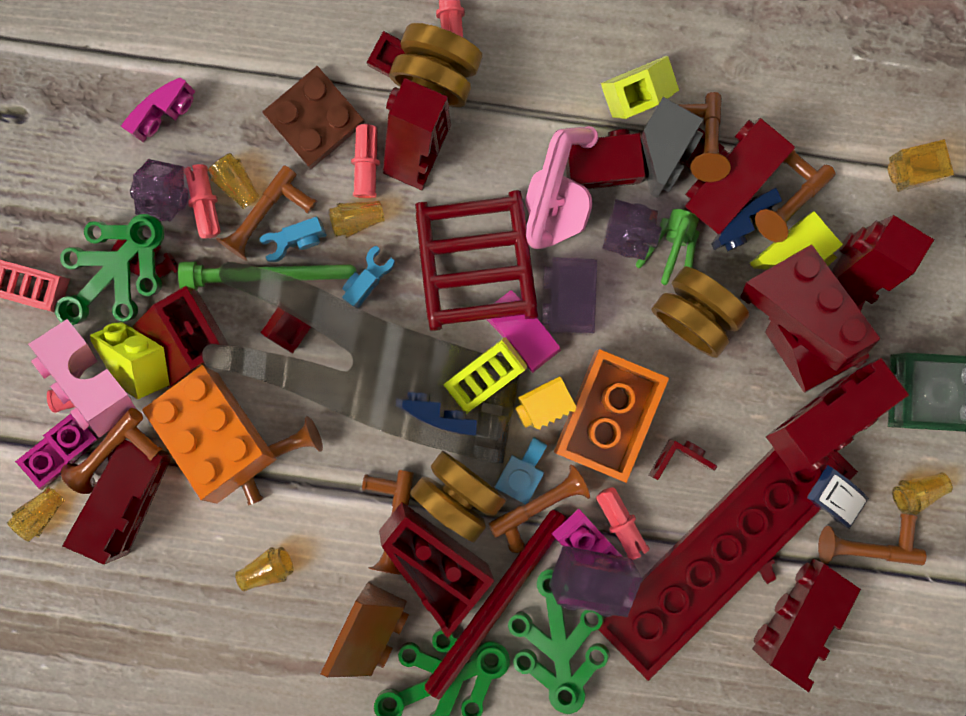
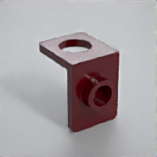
[648,440,718,480]

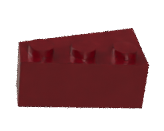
[383,78,451,191]
[685,118,796,235]
[832,215,935,311]
[740,244,880,372]
[765,358,909,474]
[62,438,172,565]
[379,502,495,639]
[752,559,861,692]

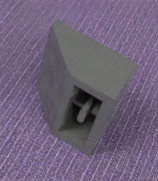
[641,97,704,198]

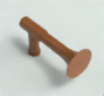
[675,92,731,182]
[755,150,836,243]
[216,165,317,261]
[61,408,162,494]
[242,416,323,506]
[488,465,590,553]
[362,470,415,575]
[818,514,927,566]

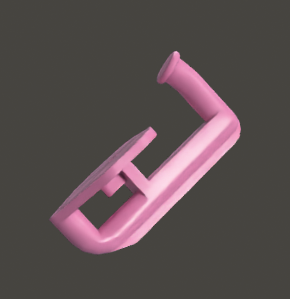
[525,126,598,249]

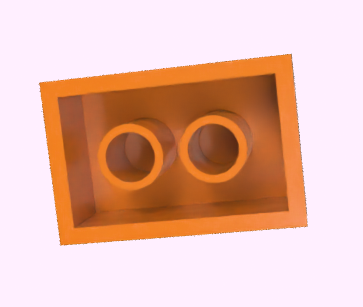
[554,349,669,483]
[142,365,277,504]

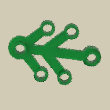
[55,214,164,325]
[508,567,610,714]
[374,628,510,716]

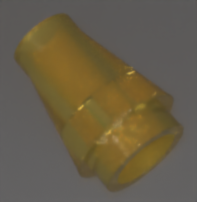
[208,153,260,209]
[328,200,385,239]
[892,472,953,515]
[7,486,65,542]
[235,547,294,592]

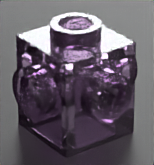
[130,159,188,222]
[602,199,662,261]

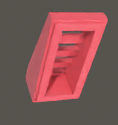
[0,260,70,312]

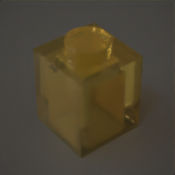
[888,139,954,192]

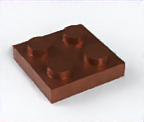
[262,66,365,169]

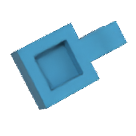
[259,216,327,262]
[342,246,395,311]
[495,437,547,504]

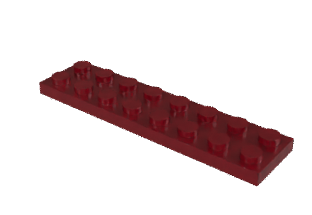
[596,448,858,681]

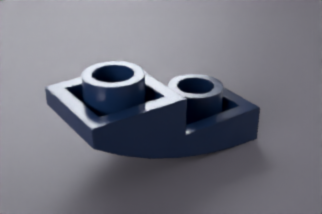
[711,188,782,252]
[396,392,477,436]

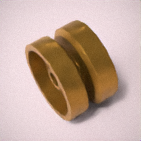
[389,23,482,107]
[651,266,750,358]
[410,450,507,543]

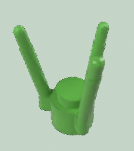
[636,209,700,285]

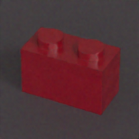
[566,129,645,189]

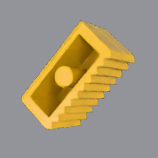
[515,377,576,430]

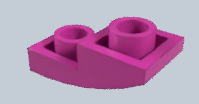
[121,77,195,143]
[486,290,561,373]
[15,414,97,490]
[552,509,629,589]

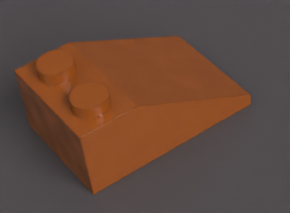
[320,582,409,678]

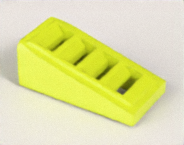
[443,337,527,414]

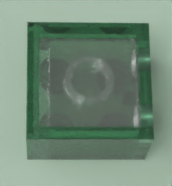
[888,353,966,432]

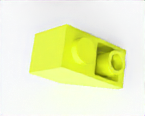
[600,56,679,119]
[90,322,170,400]

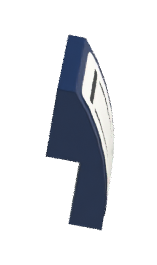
[807,465,869,529]

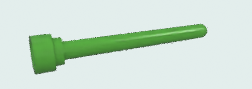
[178,261,357,291]

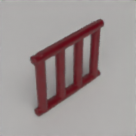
[415,190,538,331]

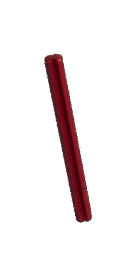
[425,509,567,700]

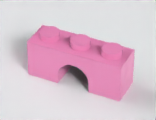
[28,319,136,437]

